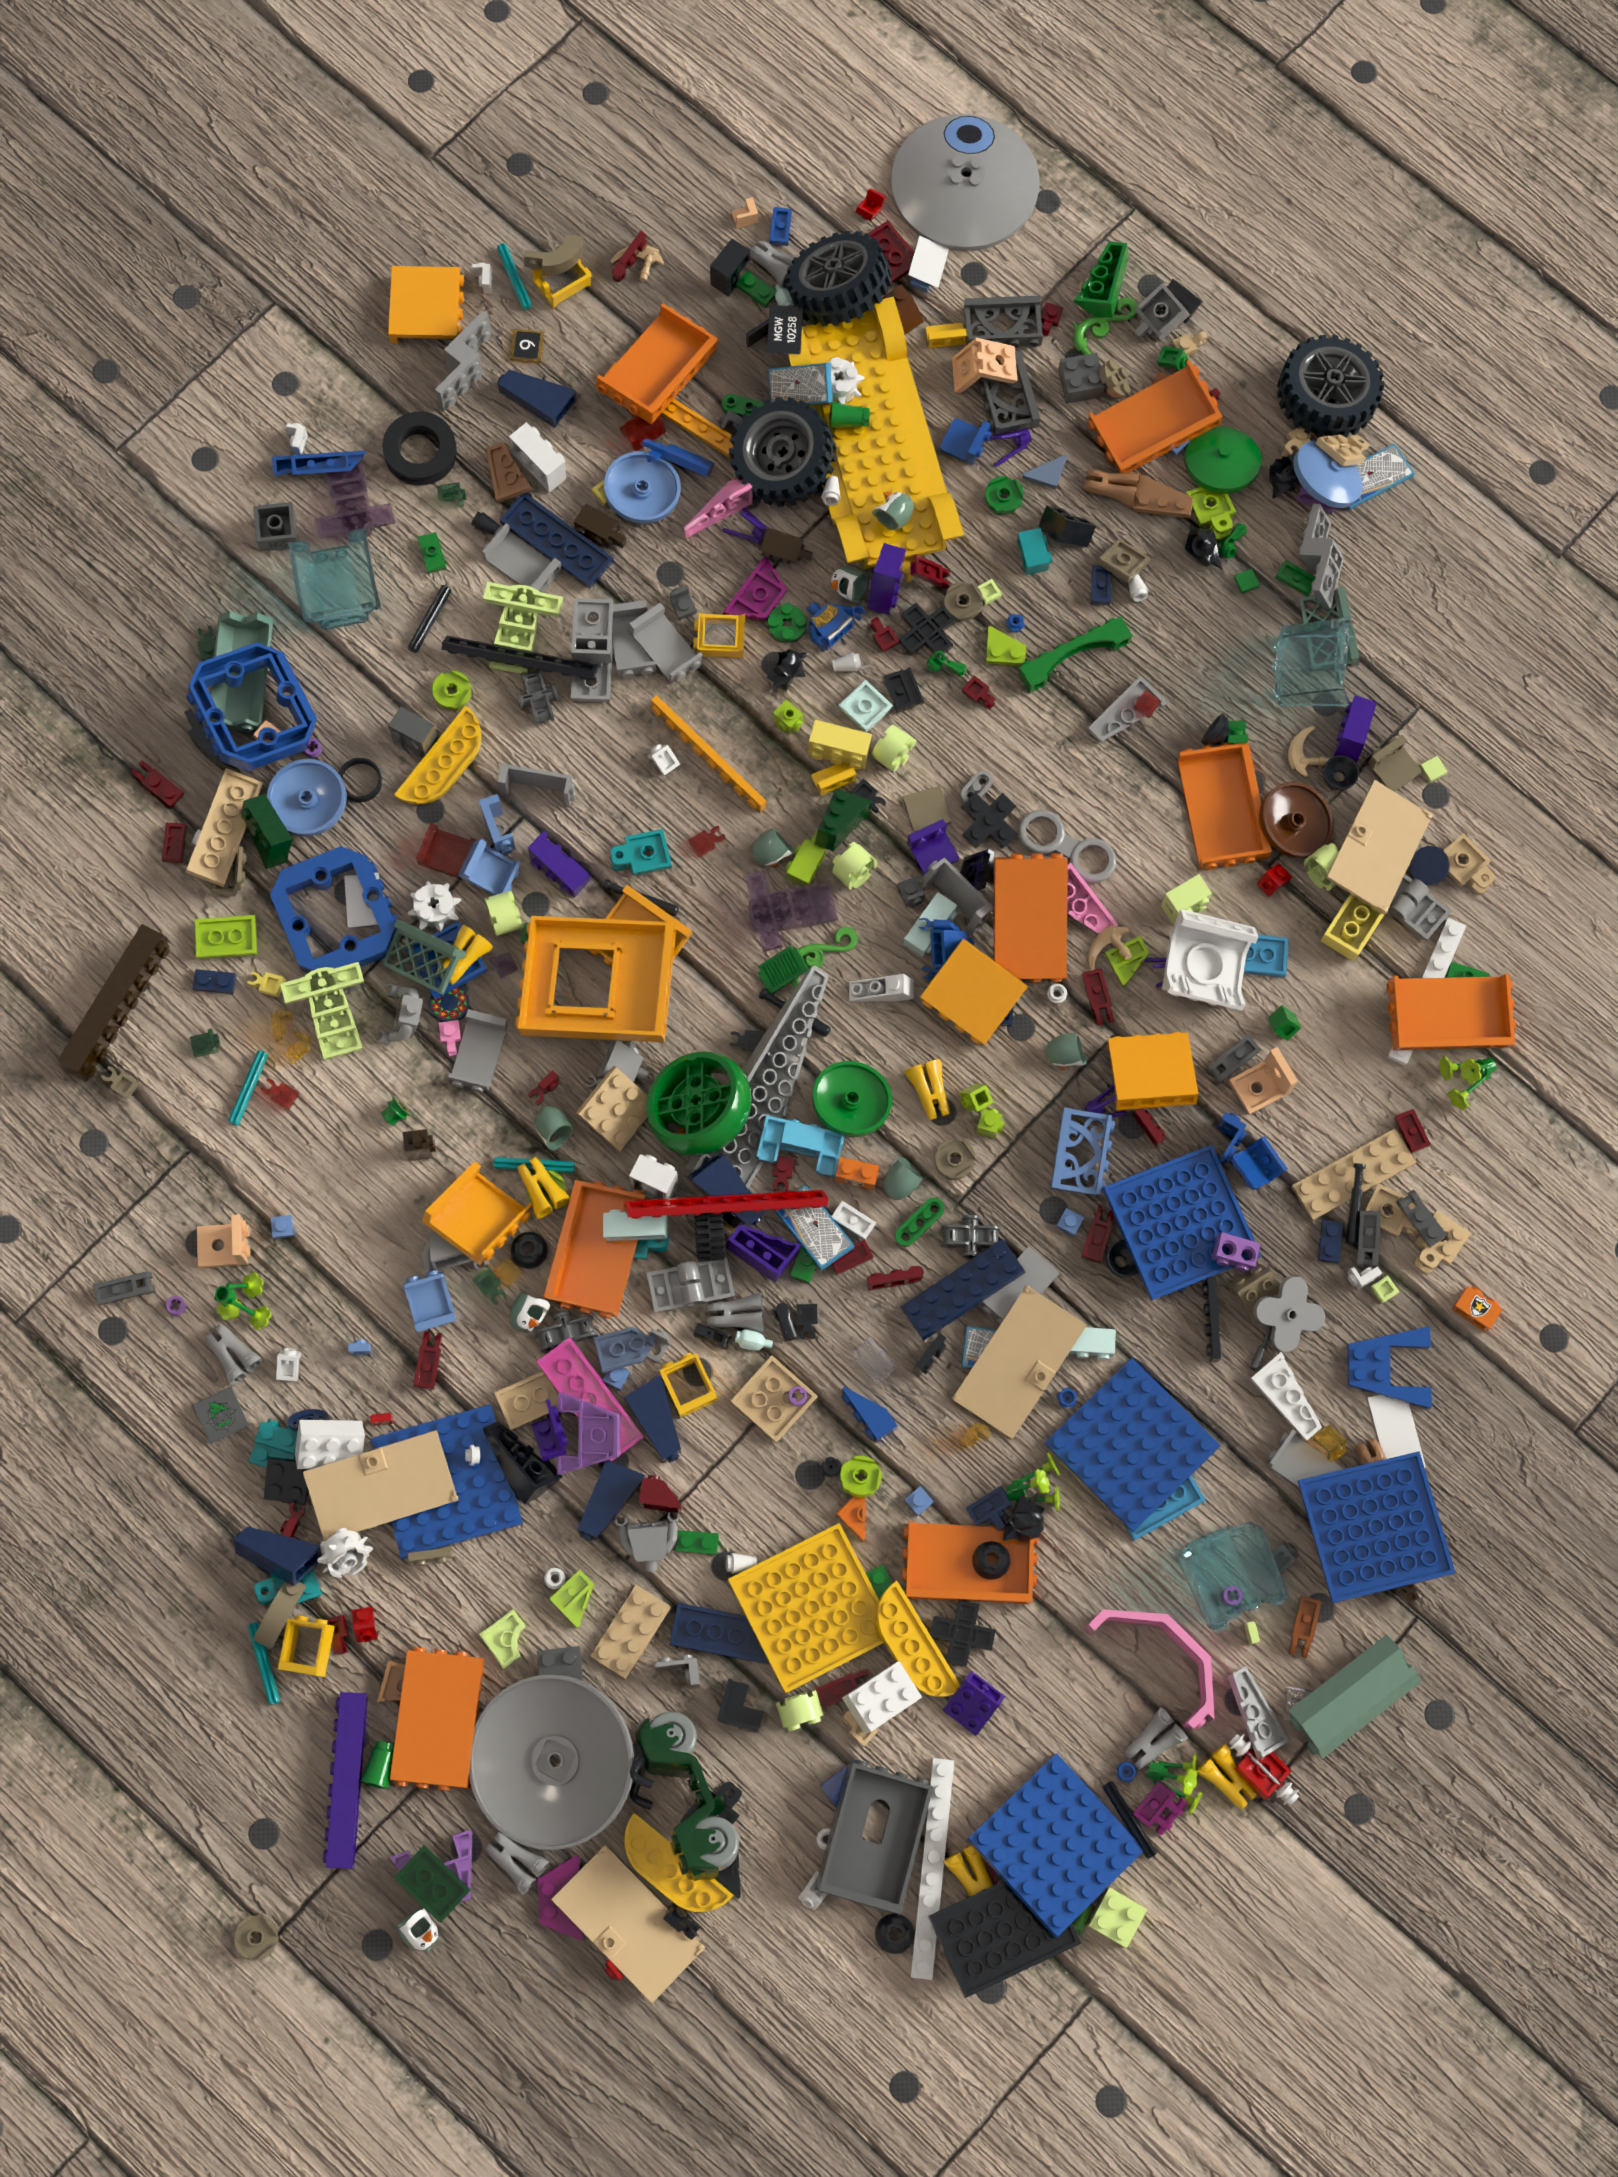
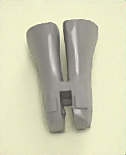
[750,241,795,287]
[706,1293,764,1332]
[205,1323,262,1385]
[1124,1707,1188,1770]
[485,1832,550,1895]

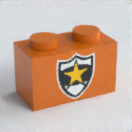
[835,1157,879,1191]
[1451,1286,1503,1332]

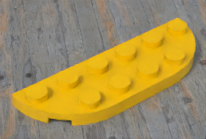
[394,705,482,805]
[876,1581,961,1697]
[624,1813,734,1912]

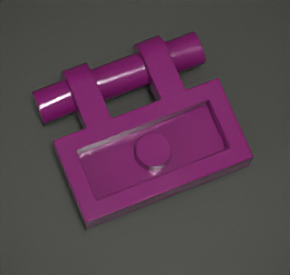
[1133,1780,1188,1835]

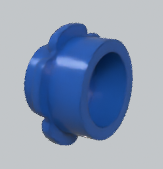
[1006,614,1025,632]
[1057,1388,1077,1408]
[1116,1761,1137,1783]

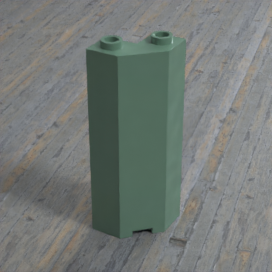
[209,611,273,733]
[1288,1634,1421,1759]

